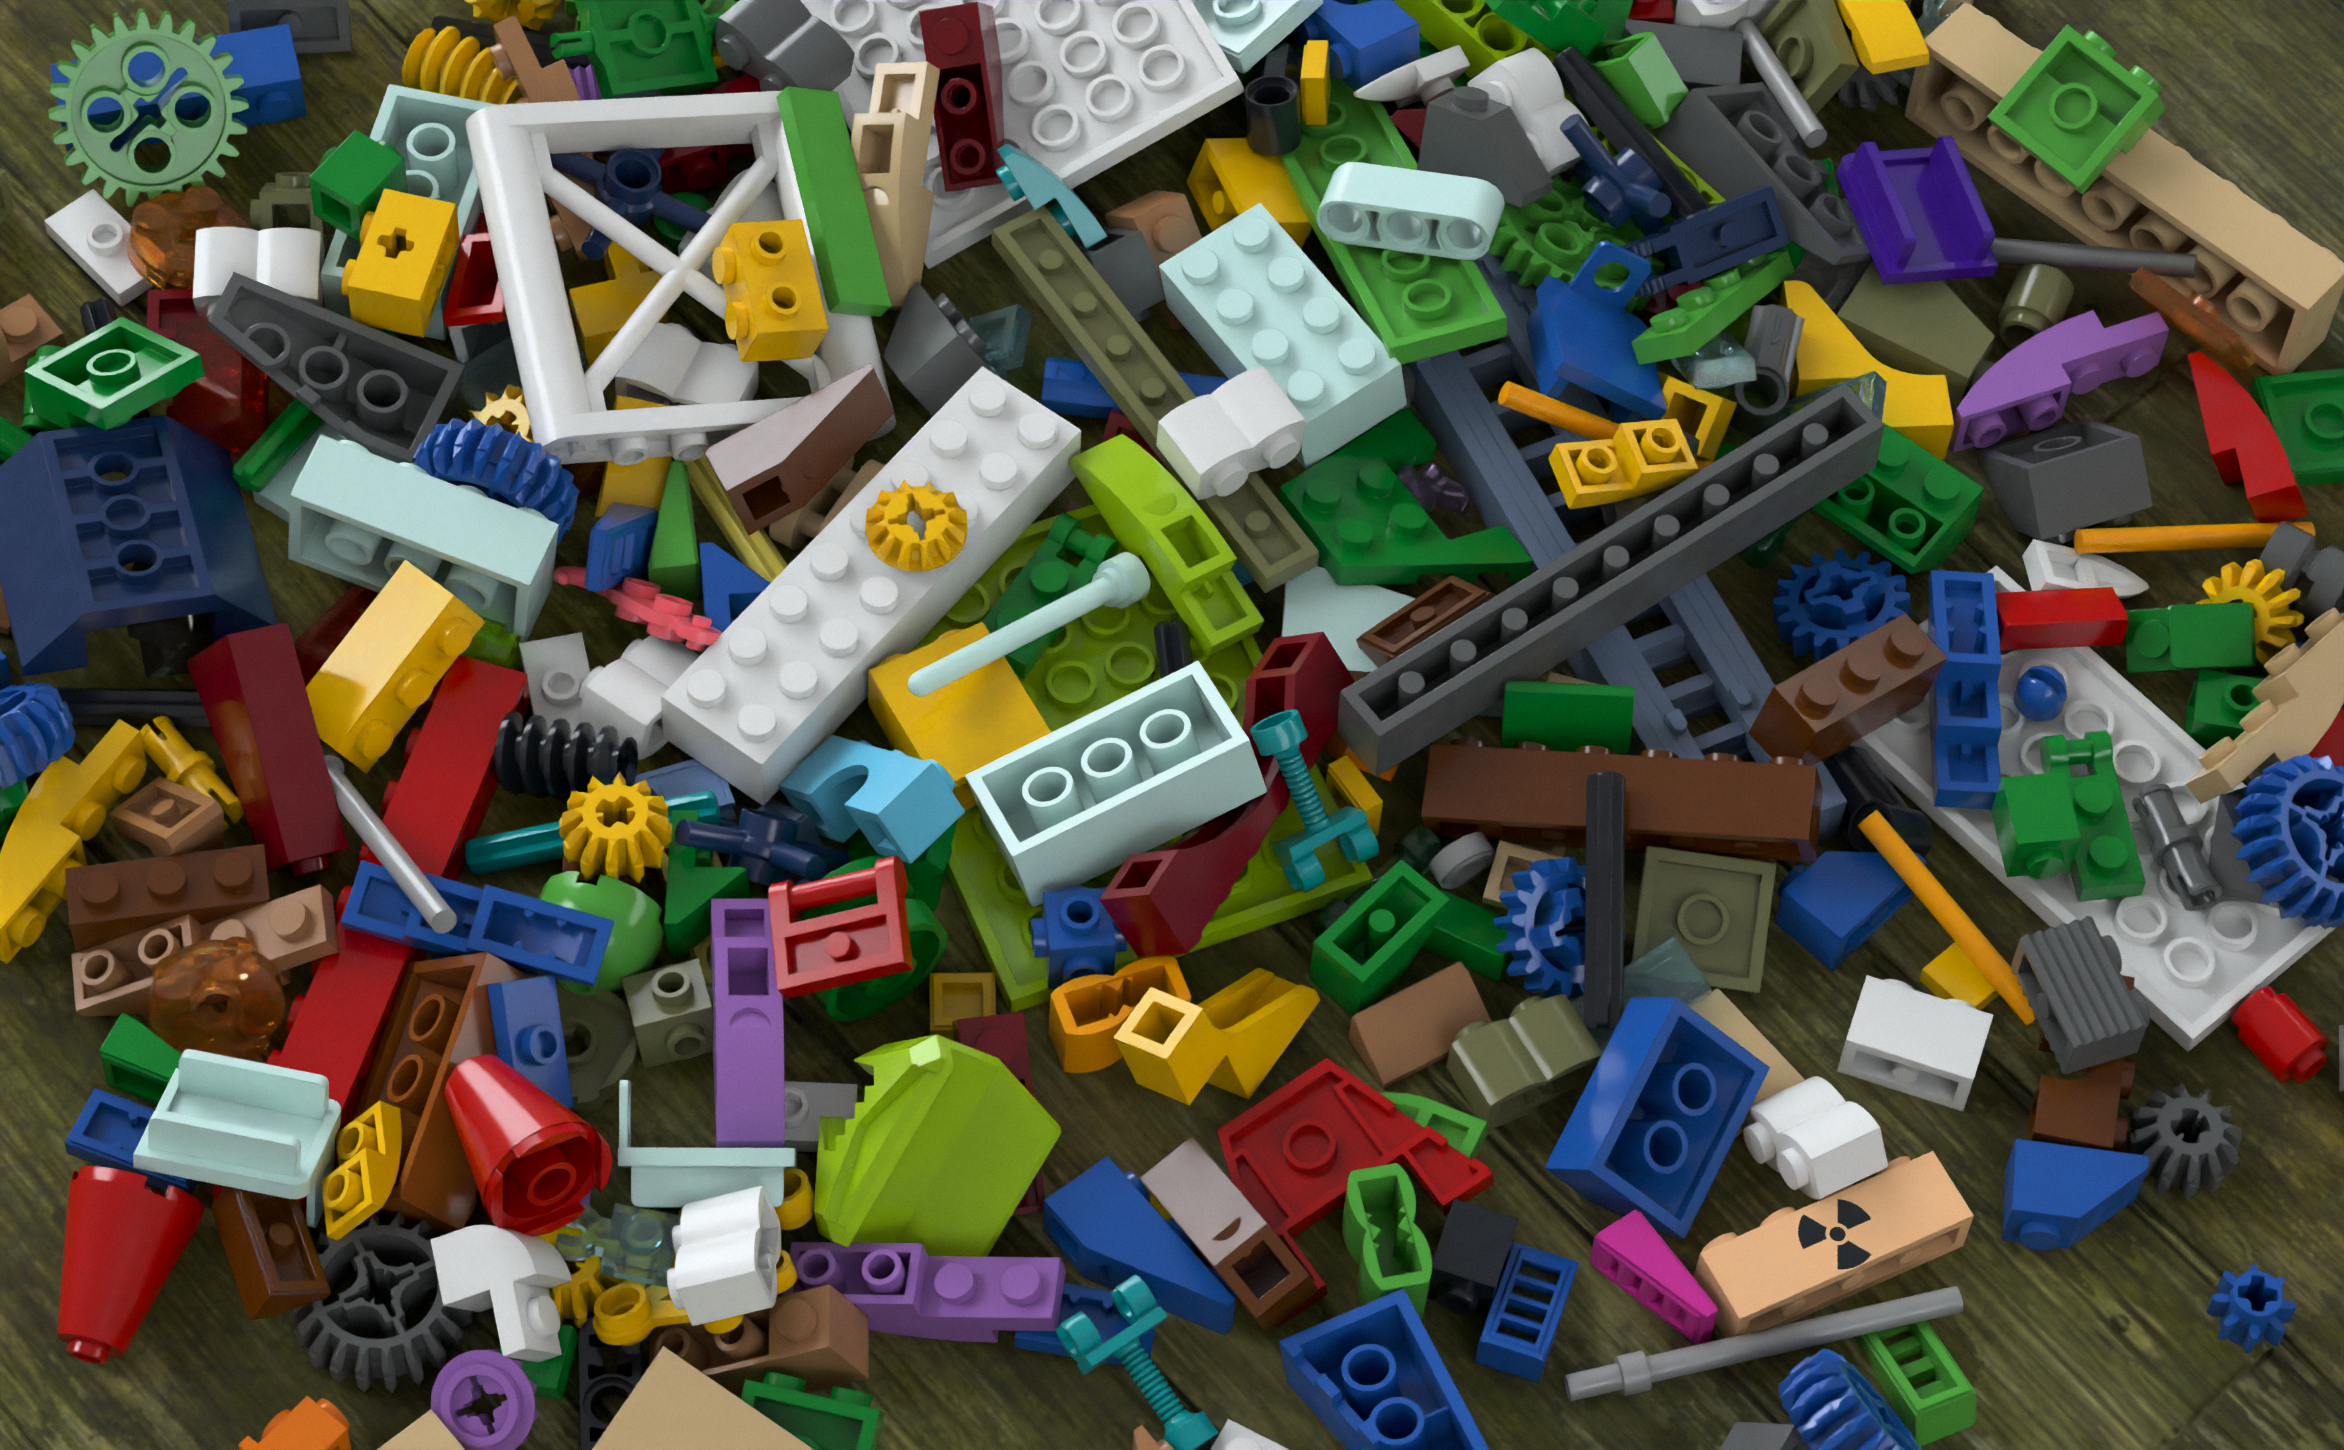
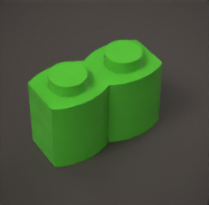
[1586,32,1689,129]
[1342,1163,1432,1319]

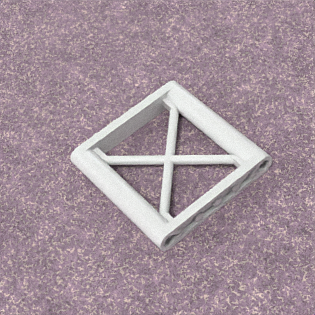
[465,91,896,466]

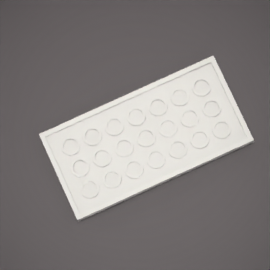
[1850,565,2340,1052]

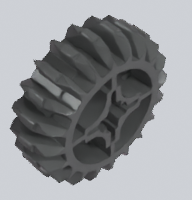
[288,1211,474,1393]

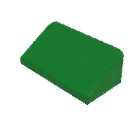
[1501,680,1635,755]
[1422,885,1513,982]

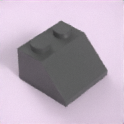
[1976,418,2153,544]

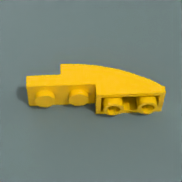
[0,719,147,964]

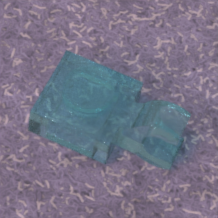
[969,304,1033,384]

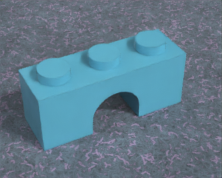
[778,735,966,864]

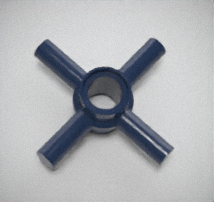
[1560,114,1671,261]
[550,148,712,260]
[675,808,849,885]

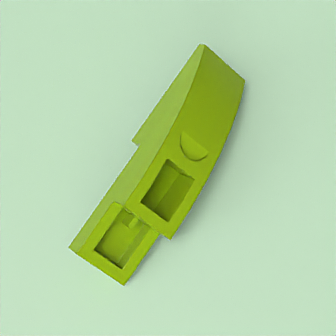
[1068,433,1264,657]

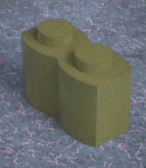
[1446,994,1603,1129]

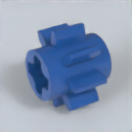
[2206,1264,2296,1353]

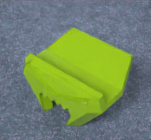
[814,1034,1061,1257]

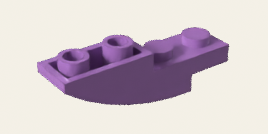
[1949,310,2169,453]
[710,899,785,1148]
[783,1242,1066,1343]

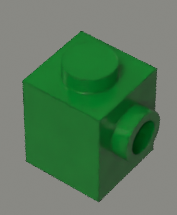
[309,129,408,242]
[2184,669,2264,750]
[1991,772,2081,879]

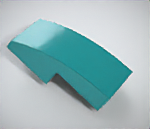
[996,144,1107,249]

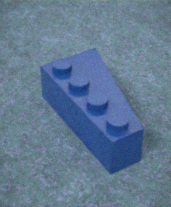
[1278,1288,1489,1450]

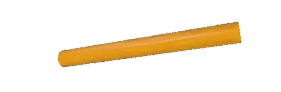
[1498,381,1716,473]
[2073,521,2315,554]
[1857,810,2036,1026]

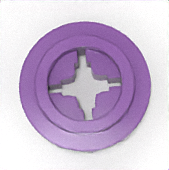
[431,1349,540,1450]

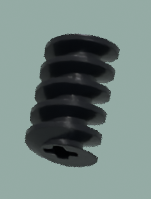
[493,711,638,802]

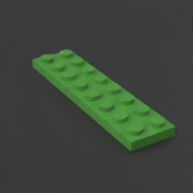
[1234,42,1507,365]

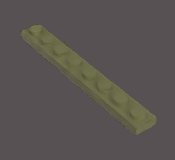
[991,205,1319,593]

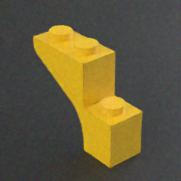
[1778,280,1954,460]
[1113,968,1320,1106]

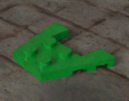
[1277,408,1533,586]

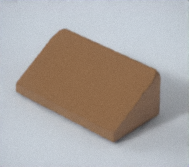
[1348,961,1492,1089]

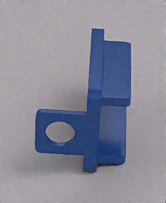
[1526,241,1667,424]

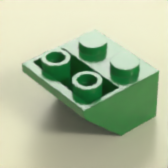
[1811,422,1984,574]

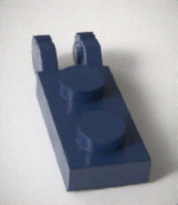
[1621,185,1790,298]

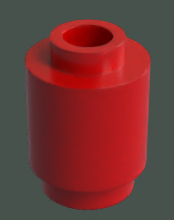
[2231,986,2329,1084]

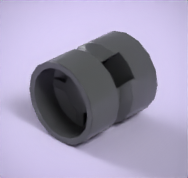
[2258,521,2344,625]

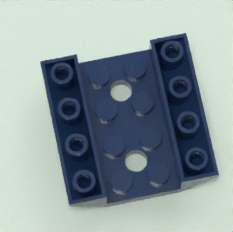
[0,415,278,676]

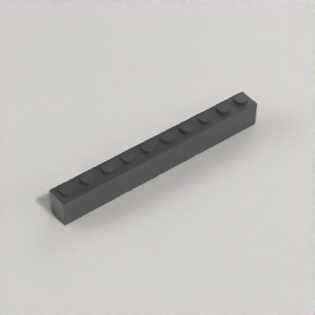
[1337,383,1885,777]

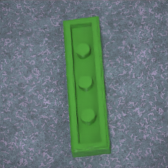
[776,86,892,317]

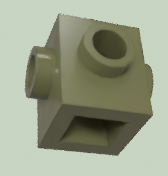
[250,172,337,249]
[621,958,714,1069]

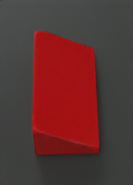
[1995,587,2129,651]

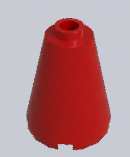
[444,1054,613,1237]
[57,1166,205,1365]

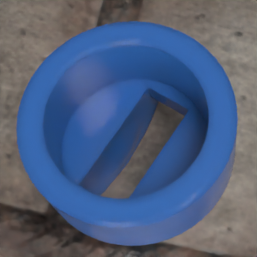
[2014,665,2067,722]

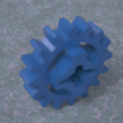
[1773,549,1911,663]
[1494,857,1626,999]

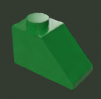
[1309,860,1450,1016]

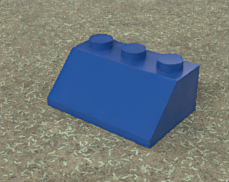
[1544,997,1770,1239]

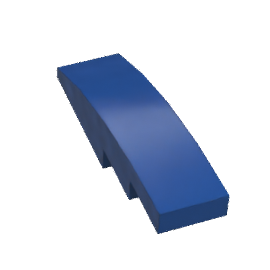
[1928,570,2002,810]
[341,860,614,986]

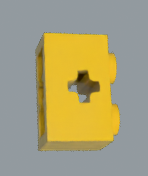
[341,188,460,338]

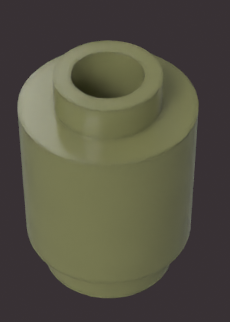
[1998,263,2074,349]

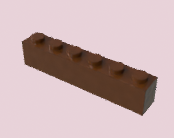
[1421,738,1823,862]

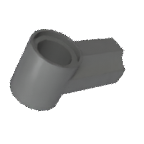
[1727,304,1805,435]

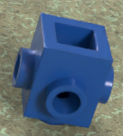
[1031,885,1127,989]

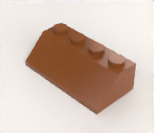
[335,952,531,1234]

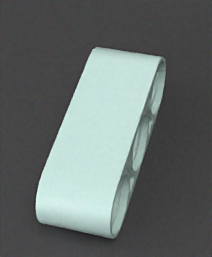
[1316,162,1505,260]

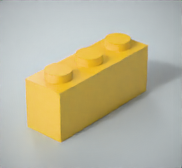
[306,560,485,774]

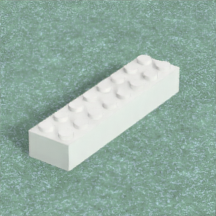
[661,366,1081,806]

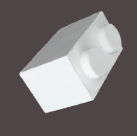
[1837,975,1993,1111]

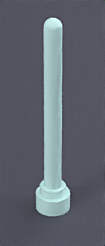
[908,552,1150,697]

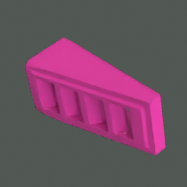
[1589,1209,1718,1345]

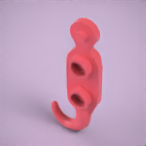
[553,566,722,651]

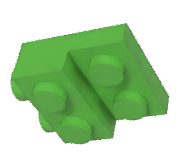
[1987,24,2166,195]

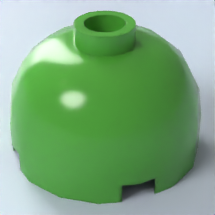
[539,871,666,996]

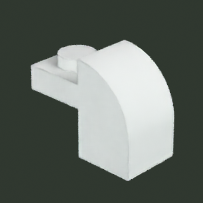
[431,1225,572,1363]

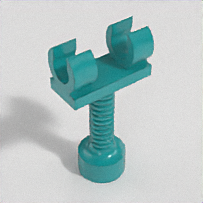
[1250,710,1379,893]
[1055,1274,1219,1450]

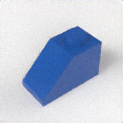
[1774,851,1927,971]
[2001,1139,2149,1251]

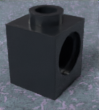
[1427,1199,1519,1317]

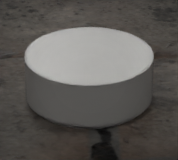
[1429,832,1496,889]

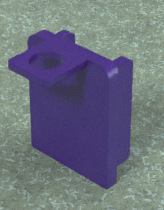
[1837,136,1998,285]

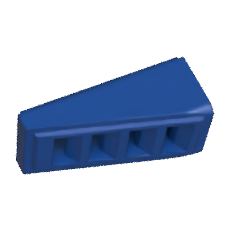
[584,502,659,592]
[1475,1242,1579,1383]

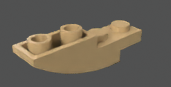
[851,62,940,310]
[2185,607,2344,804]

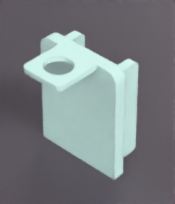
[133,1049,341,1228]
[618,1080,797,1208]

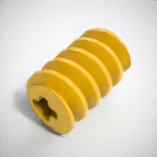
[402,26,523,105]

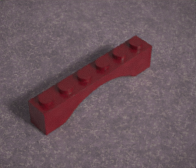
[1099,632,1355,958]

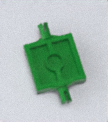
[549,0,725,99]

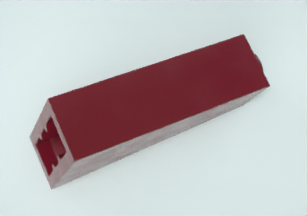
[187,622,349,879]

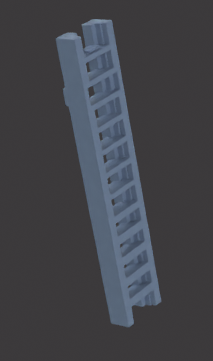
[1334,252,1847,859]

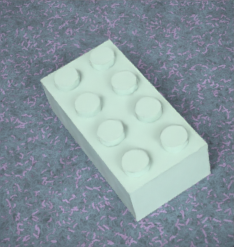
[320,84,496,340]
[1159,203,1407,470]
[288,434,559,646]
[965,661,1268,908]

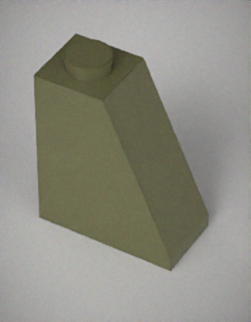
[1837,261,1995,412]

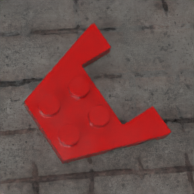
[1217,1058,1494,1327]

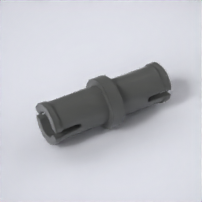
[2132,784,2222,911]

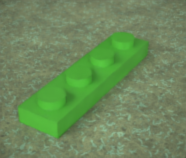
[1631,250,1795,365]

